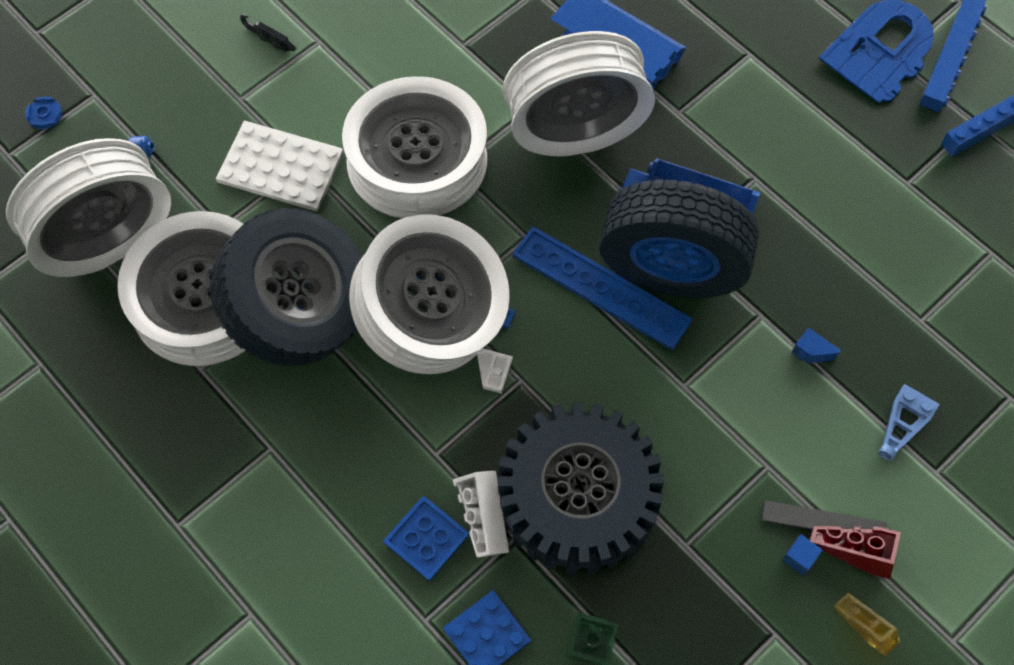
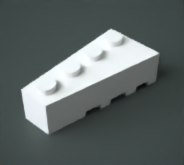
[452,471,509,558]

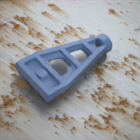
[878,384,939,461]

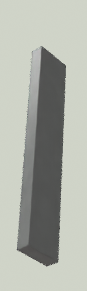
[762,500,887,531]

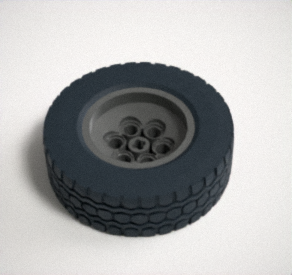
[210,208,362,366]

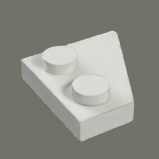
[477,348,513,394]

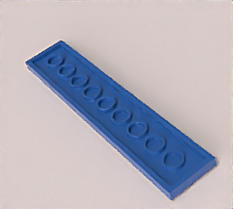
[512,226,693,351]

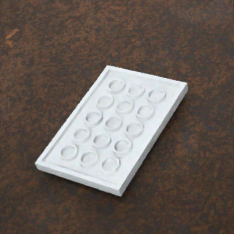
[216,121,344,212]

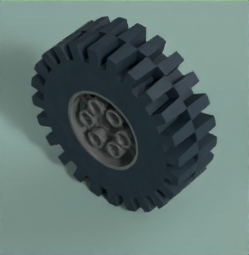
[498,402,664,574]

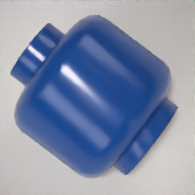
[128,136,155,158]

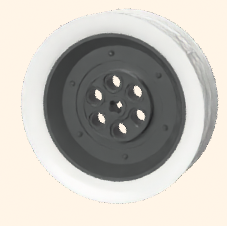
[503,31,655,156]
[342,77,487,218]
[6,138,171,277]
[118,211,273,366]
[349,215,509,374]

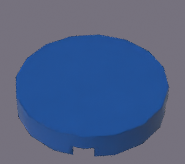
[25,96,62,129]

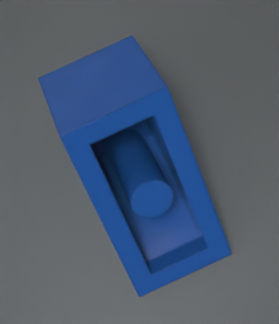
[792,328,841,363]

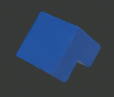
[782,534,822,576]

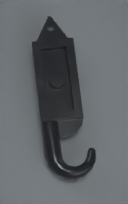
[240,14,297,52]

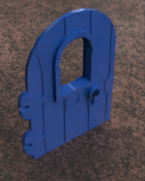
[818,0,934,104]

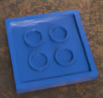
[383,495,470,582]
[443,590,531,665]

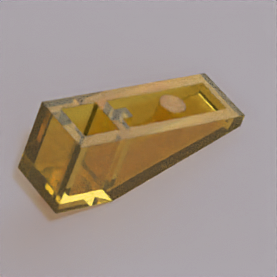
[834,593,900,656]

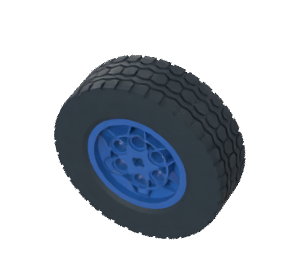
[599,180,759,298]

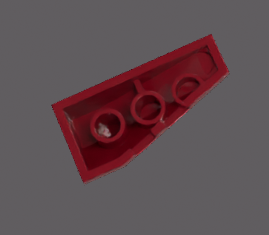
[810,526,901,579]

